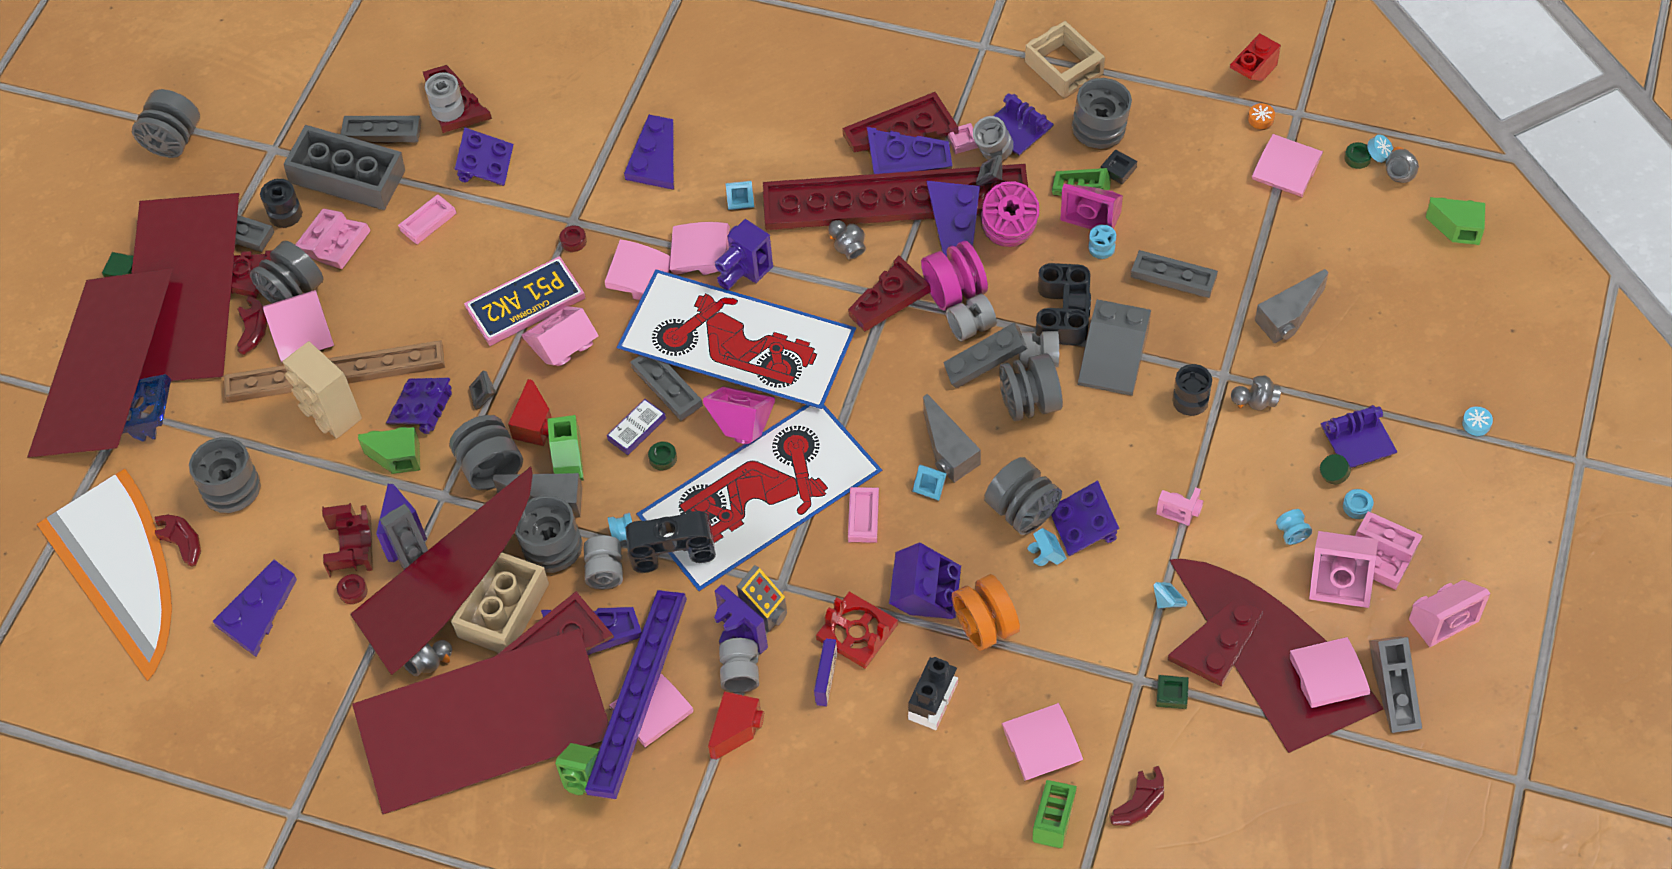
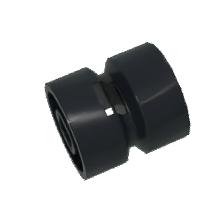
[260,179,303,228]
[1172,364,1212,416]

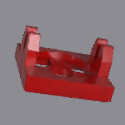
[816,591,898,669]

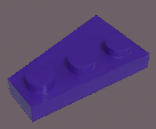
[624,114,674,190]
[867,127,953,174]
[927,181,980,257]
[213,560,297,657]
[541,607,642,655]

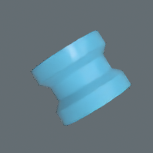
[1088,225,1116,259]
[1276,509,1313,545]
[608,513,632,542]

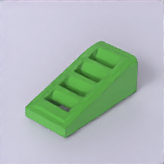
[1052,168,1111,196]
[1032,780,1077,848]

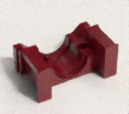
[322,503,373,578]

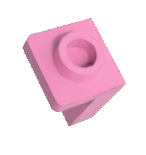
[1156,487,1204,526]

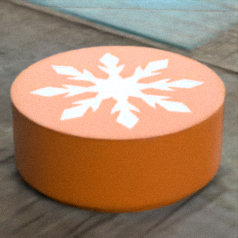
[1248,103,1275,129]

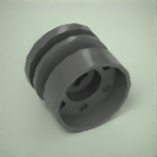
[1071,78,1132,149]
[132,89,200,158]
[250,241,324,304]
[999,353,1063,421]
[449,415,523,490]
[189,437,261,513]
[984,457,1062,535]
[515,495,583,573]

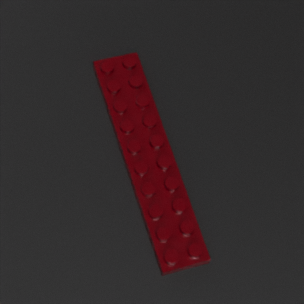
[763,164,1028,230]

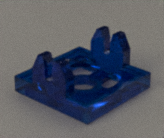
[122,374,171,441]

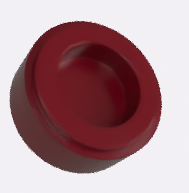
[559,225,587,252]
[337,574,368,604]

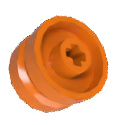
[952,574,1020,651]

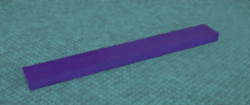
[585,590,687,799]

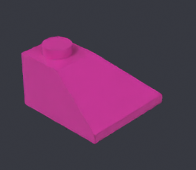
[1060,184,1123,230]
[703,386,775,444]

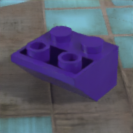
[889,542,961,619]

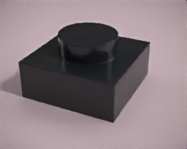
[1101,149,1138,184]

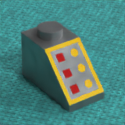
[737,565,787,632]

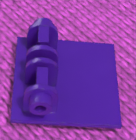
[994,93,1054,156]
[454,127,514,186]
[386,378,452,434]
[1320,405,1397,468]
[1051,480,1120,556]

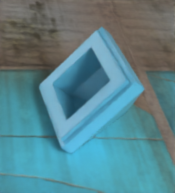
[725,181,754,210]
[912,465,947,501]
[1153,582,1188,609]

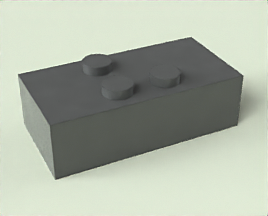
[284,125,405,210]

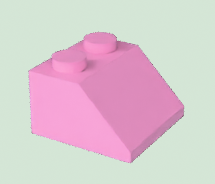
[522,306,599,366]
[1309,531,1378,608]
[1409,580,1490,647]

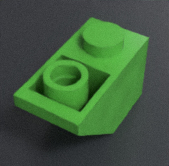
[1426,197,1485,245]
[548,415,584,481]
[358,427,421,474]
[555,743,599,795]

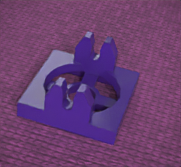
[714,584,768,654]

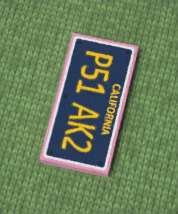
[464,256,585,346]

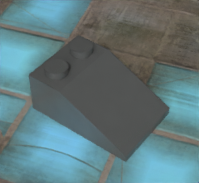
[1078,299,1151,396]

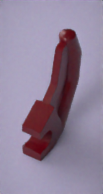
[237,296,267,355]
[155,514,201,567]
[1110,766,1164,826]

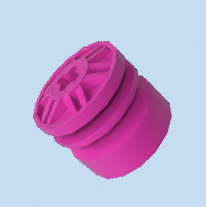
[981,181,1039,247]
[921,240,988,311]

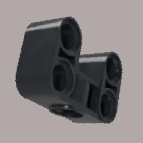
[1035,263,1091,345]
[625,511,716,573]

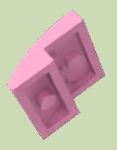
[1252,134,1323,197]
[295,209,371,269]
[670,222,730,275]
[605,239,671,300]
[263,290,334,362]
[1355,511,1422,590]
[1290,637,1370,708]
[609,674,693,747]
[1001,703,1083,781]

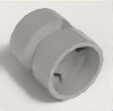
[425,73,464,122]
[973,116,1013,160]
[946,294,997,342]
[1019,331,1059,368]
[583,535,623,589]
[719,638,759,693]

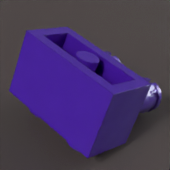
[715,219,773,290]

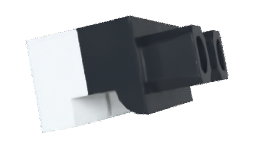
[908,657,958,730]

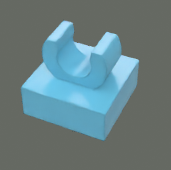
[1027,528,1067,566]

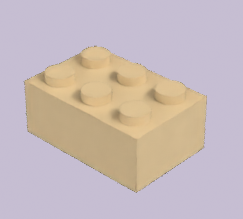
[282,341,362,439]
[451,553,549,653]

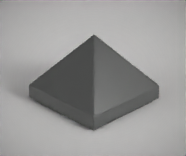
[976,155,1002,186]
[469,371,496,409]

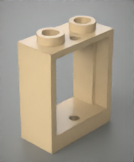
[1025,21,1105,98]

